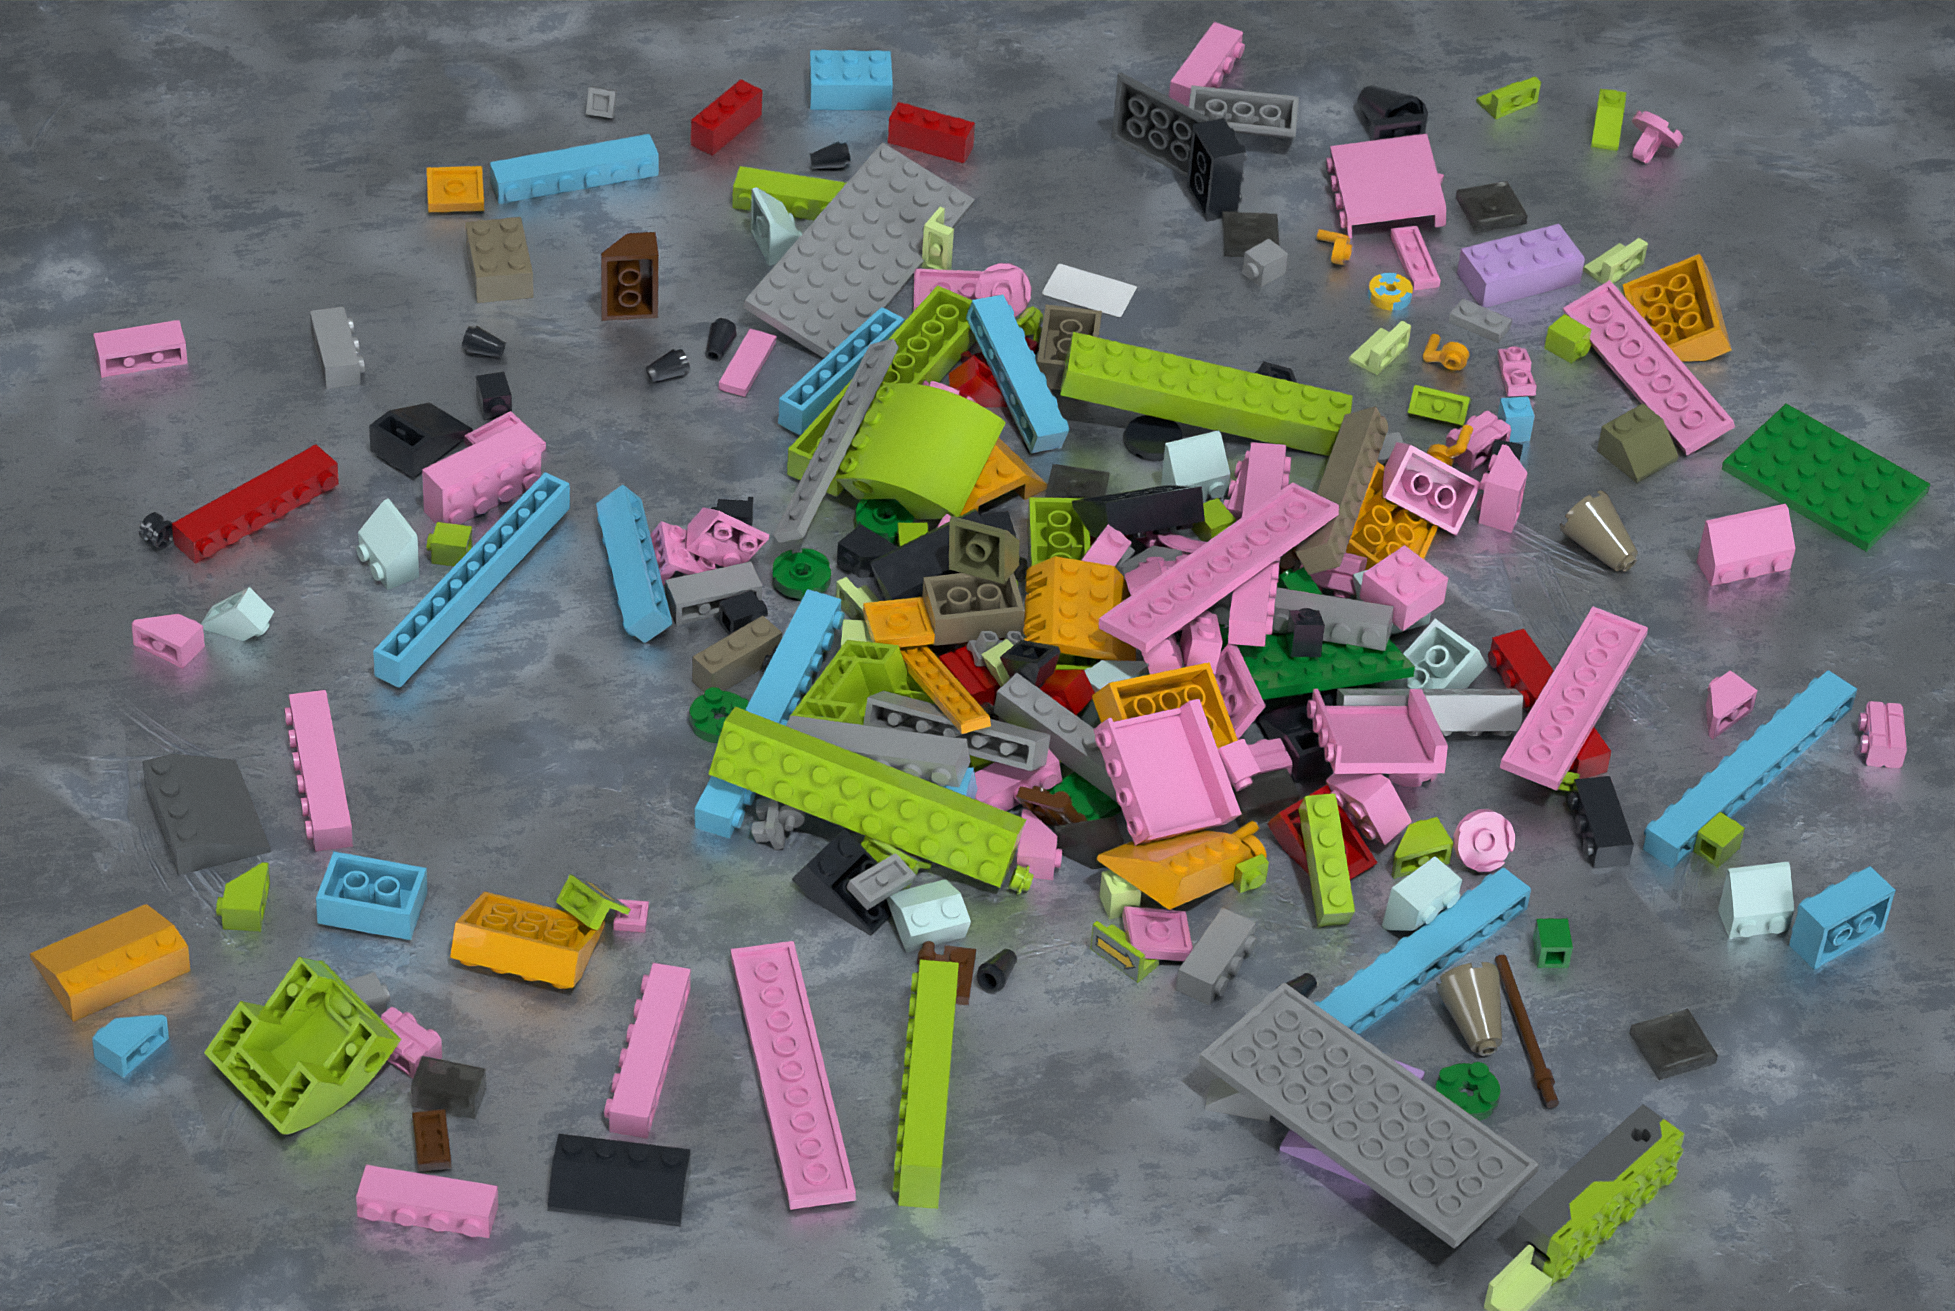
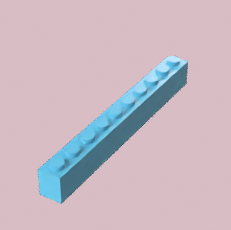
[373,472,570,688]
[695,589,845,839]
[1643,670,1857,869]
[1314,867,1531,1035]

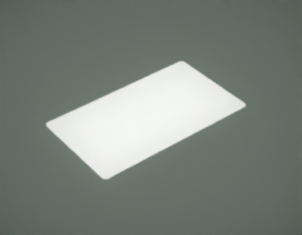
[1042,264,1137,317]

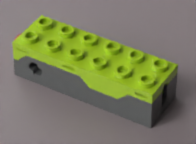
[1510,1104,1684,1286]

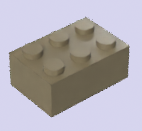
[465,217,533,303]
[1037,305,1102,390]
[922,572,1025,646]

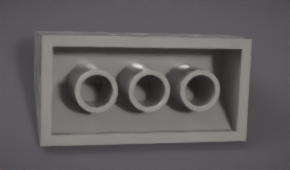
[1189,85,1299,139]

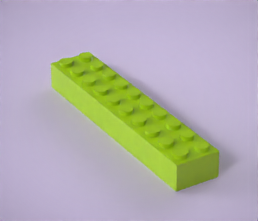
[787,285,977,497]
[1060,332,1353,456]
[708,707,1027,888]

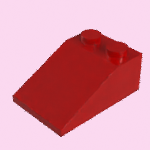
[1267,785,1378,880]

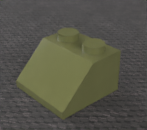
[1597,403,1679,483]
[949,516,1020,584]

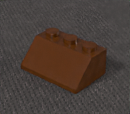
[601,232,659,321]

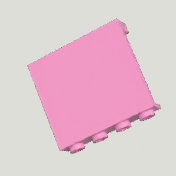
[1326,134,1446,238]
[1307,689,1448,774]
[1093,699,1241,846]

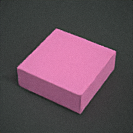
[614,899,649,933]

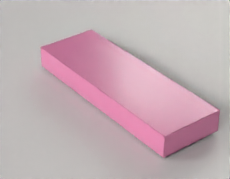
[1390,226,1441,291]
[719,329,776,397]

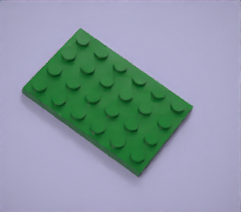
[1721,403,1930,552]
[1219,627,1415,700]

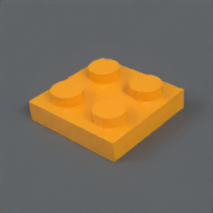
[427,166,484,213]
[863,597,935,648]

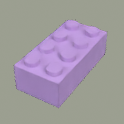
[1457,224,1585,308]

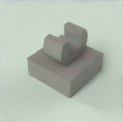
[586,86,617,118]

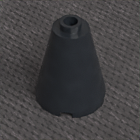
[1357,85,1428,124]

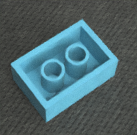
[809,50,893,111]
[316,851,428,940]
[1789,866,1896,970]

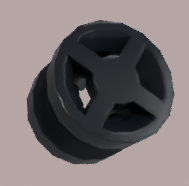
[139,512,173,550]

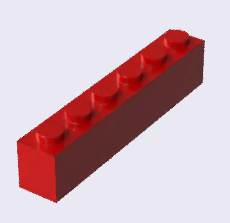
[172,444,339,564]
[1488,628,1611,779]

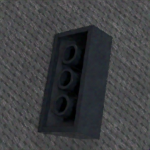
[1072,485,1205,538]
[870,509,985,601]
[547,1133,691,1227]

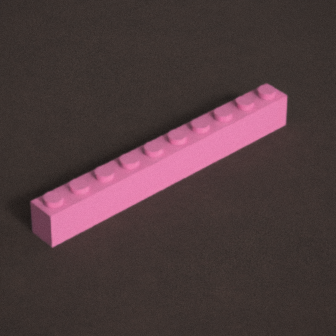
[1228,443,1291,647]

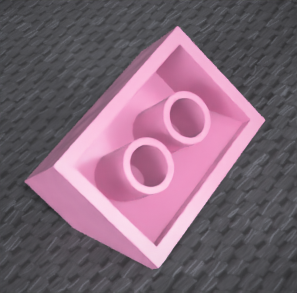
[1383,442,1481,536]
[1696,504,1796,586]

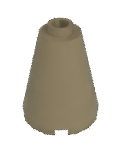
[1559,490,1638,572]
[1436,962,1502,1056]

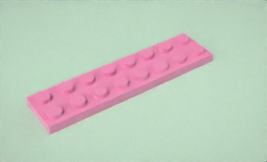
[1563,280,1735,456]
[1500,607,1648,791]

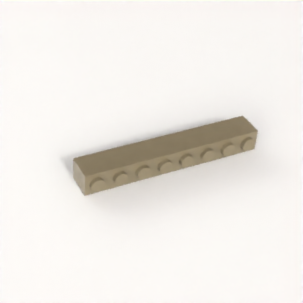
[1296,406,1388,575]

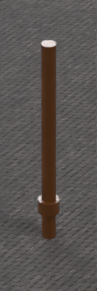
[1494,954,1559,1108]

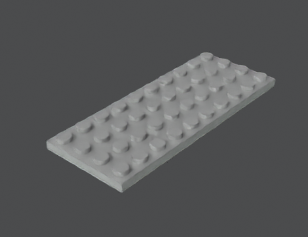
[742,142,975,358]
[1199,982,1539,1249]

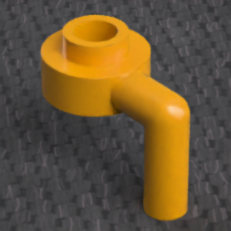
[1317,229,1353,265]
[1422,334,1469,370]
[1426,425,1473,467]
[1232,821,1267,860]

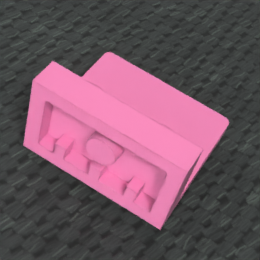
[650,521,717,586]

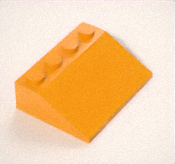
[1622,254,1732,362]
[1346,461,1438,570]
[1092,662,1238,749]
[1097,830,1251,910]
[450,891,605,989]
[29,904,191,1022]

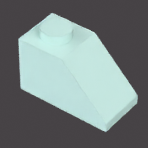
[201,587,274,641]

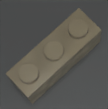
[692,616,782,692]

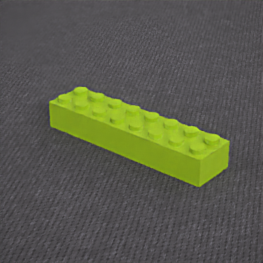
[1027,497,1096,670]
[893,960,959,1209]

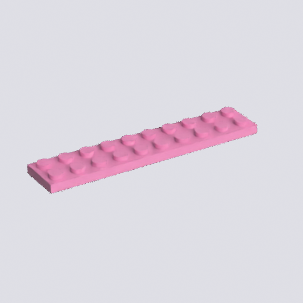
[1099,482,1339,653]
[730,941,856,1210]

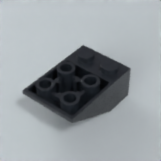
[369,402,473,478]
[1256,699,1333,781]
[792,828,904,936]

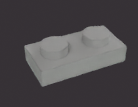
[1449,298,1512,343]
[847,853,916,910]

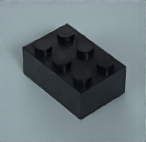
[1187,118,1247,222]

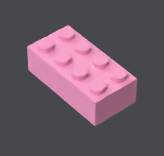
[422,422,541,525]

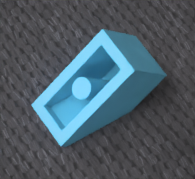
[92,1014,169,1078]

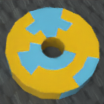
[1368,273,1413,311]

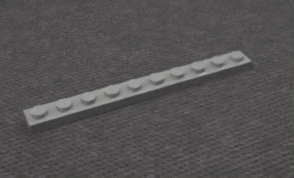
[773,339,899,543]

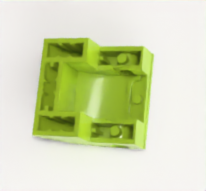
[835,383,1006,519]
[789,640,958,725]
[204,957,402,1135]

